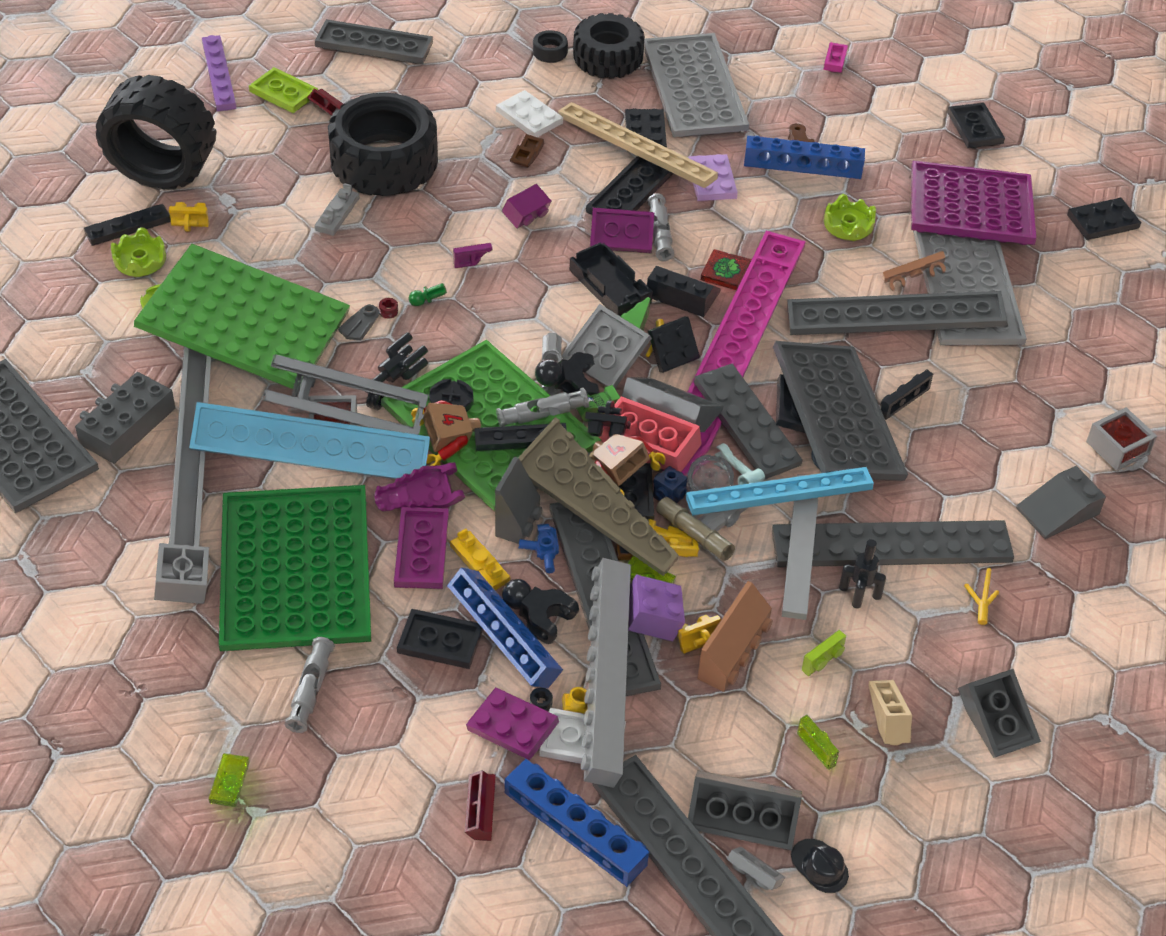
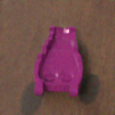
[374,462,465,511]

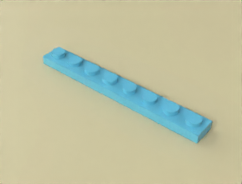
[686,467,874,516]

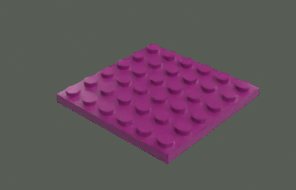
[911,160,1036,245]

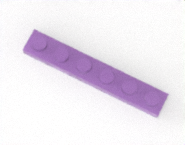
[202,35,236,112]

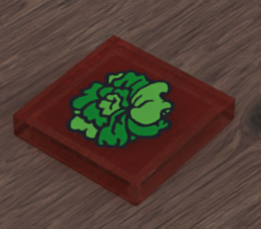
[700,249,752,290]

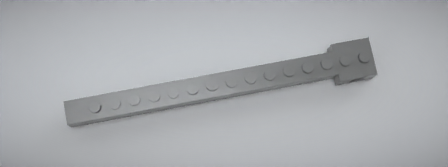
[154,347,211,604]

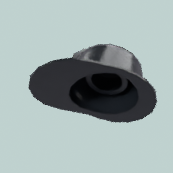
[791,839,849,893]

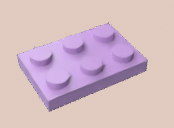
[688,154,738,201]

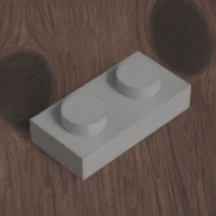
[727,847,785,890]

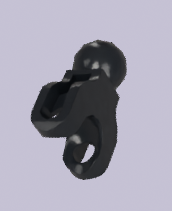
[535,352,600,396]
[502,579,579,644]

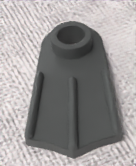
[338,304,379,341]

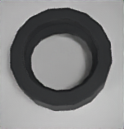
[533,30,568,63]

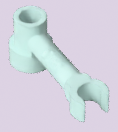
[715,443,765,485]

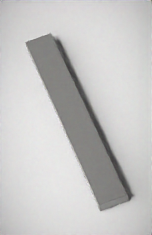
[781,474,818,620]

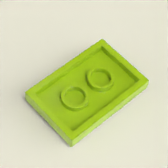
[249,67,318,113]

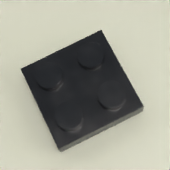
[648,316,700,373]

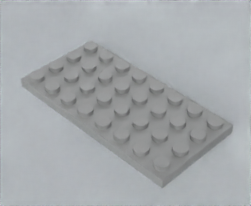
[644,33,749,137]
[913,230,1027,345]

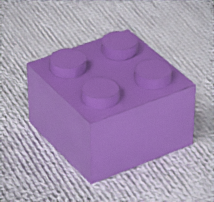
[628,575,685,641]

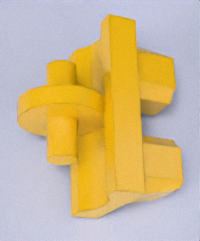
[169,202,209,232]
[677,615,721,654]

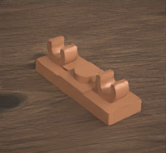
[882,251,946,291]

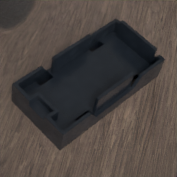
[569,242,653,317]

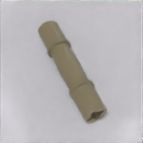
[656,497,735,561]

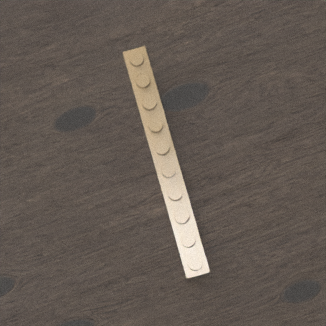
[558,102,718,188]

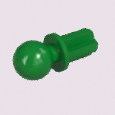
[408,283,447,306]

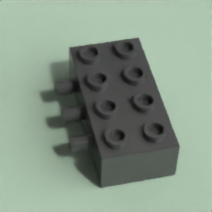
[75,371,176,464]

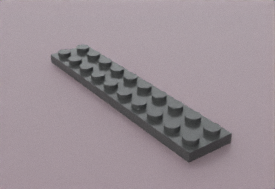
[787,291,1007,335]
[550,502,661,696]
[772,520,1014,567]
[592,755,783,936]

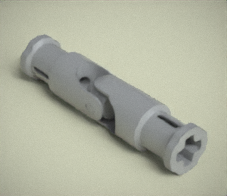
[648,193,674,261]
[496,388,589,427]
[284,637,335,733]

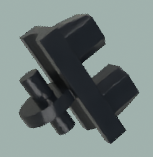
[585,400,631,437]

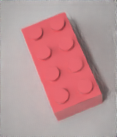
[599,396,702,472]

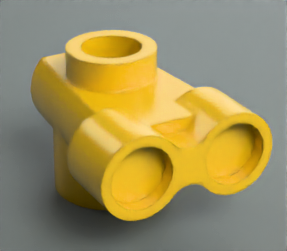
[562,687,588,714]

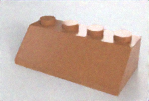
[697,581,773,692]

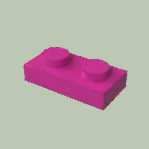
[823,42,848,73]

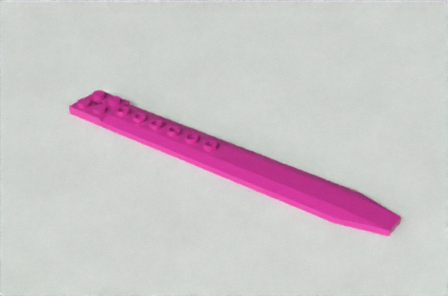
[662,230,805,476]

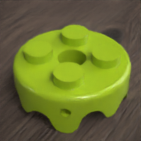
[824,194,876,241]
[111,227,167,277]

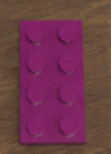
[394,507,449,589]

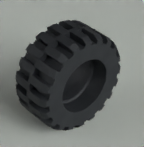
[573,13,645,79]

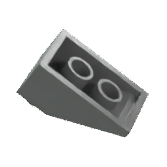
[495,457,542,544]
[1016,465,1106,539]
[958,669,1041,758]

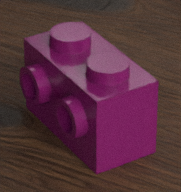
[502,183,552,229]

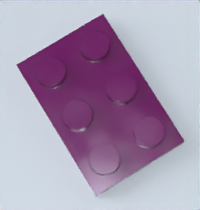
[590,208,655,253]
[466,687,559,760]

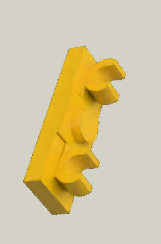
[450,528,511,590]

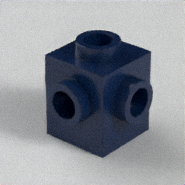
[653,466,688,503]

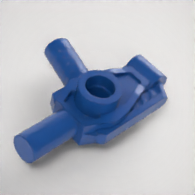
[518,524,559,574]

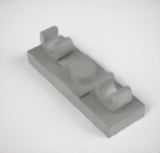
[315,183,360,236]

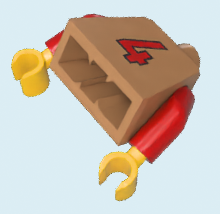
[411,400,481,466]
[593,434,665,495]

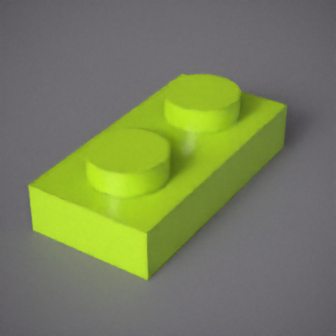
[802,630,846,676]

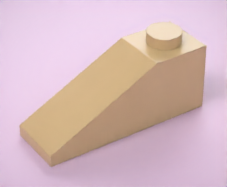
[869,680,912,745]

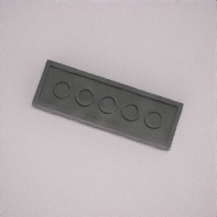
[315,19,433,64]
[694,363,803,479]

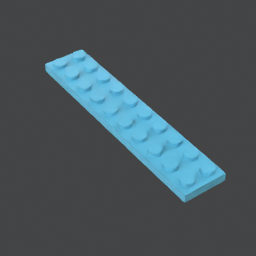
[189,402,430,479]

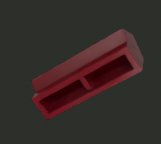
[307,88,343,116]
[465,770,496,841]

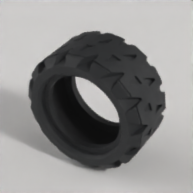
[96,75,217,190]
[328,92,438,196]

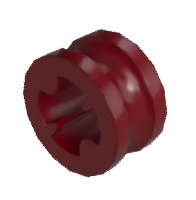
[379,298,398,319]

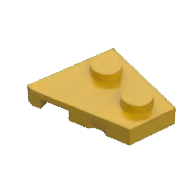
[649,519,699,557]

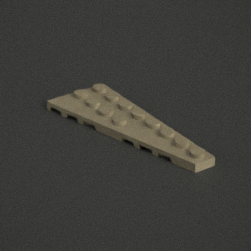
[519,417,679,576]

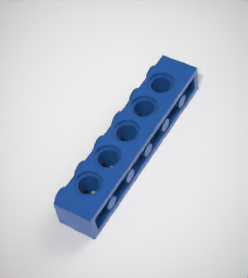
[744,135,865,179]
[447,567,563,688]
[505,759,649,887]

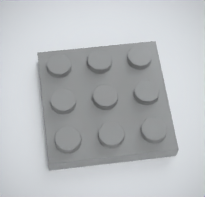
[562,304,652,388]

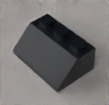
[647,266,721,317]

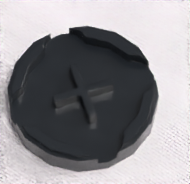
[429,379,474,412]

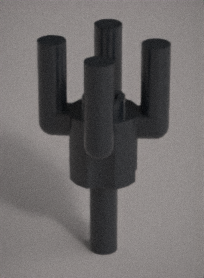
[366,332,428,394]
[839,539,886,609]

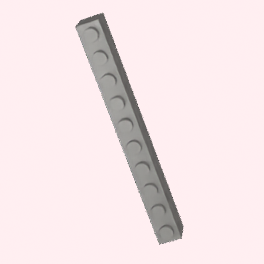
[581,558,631,788]

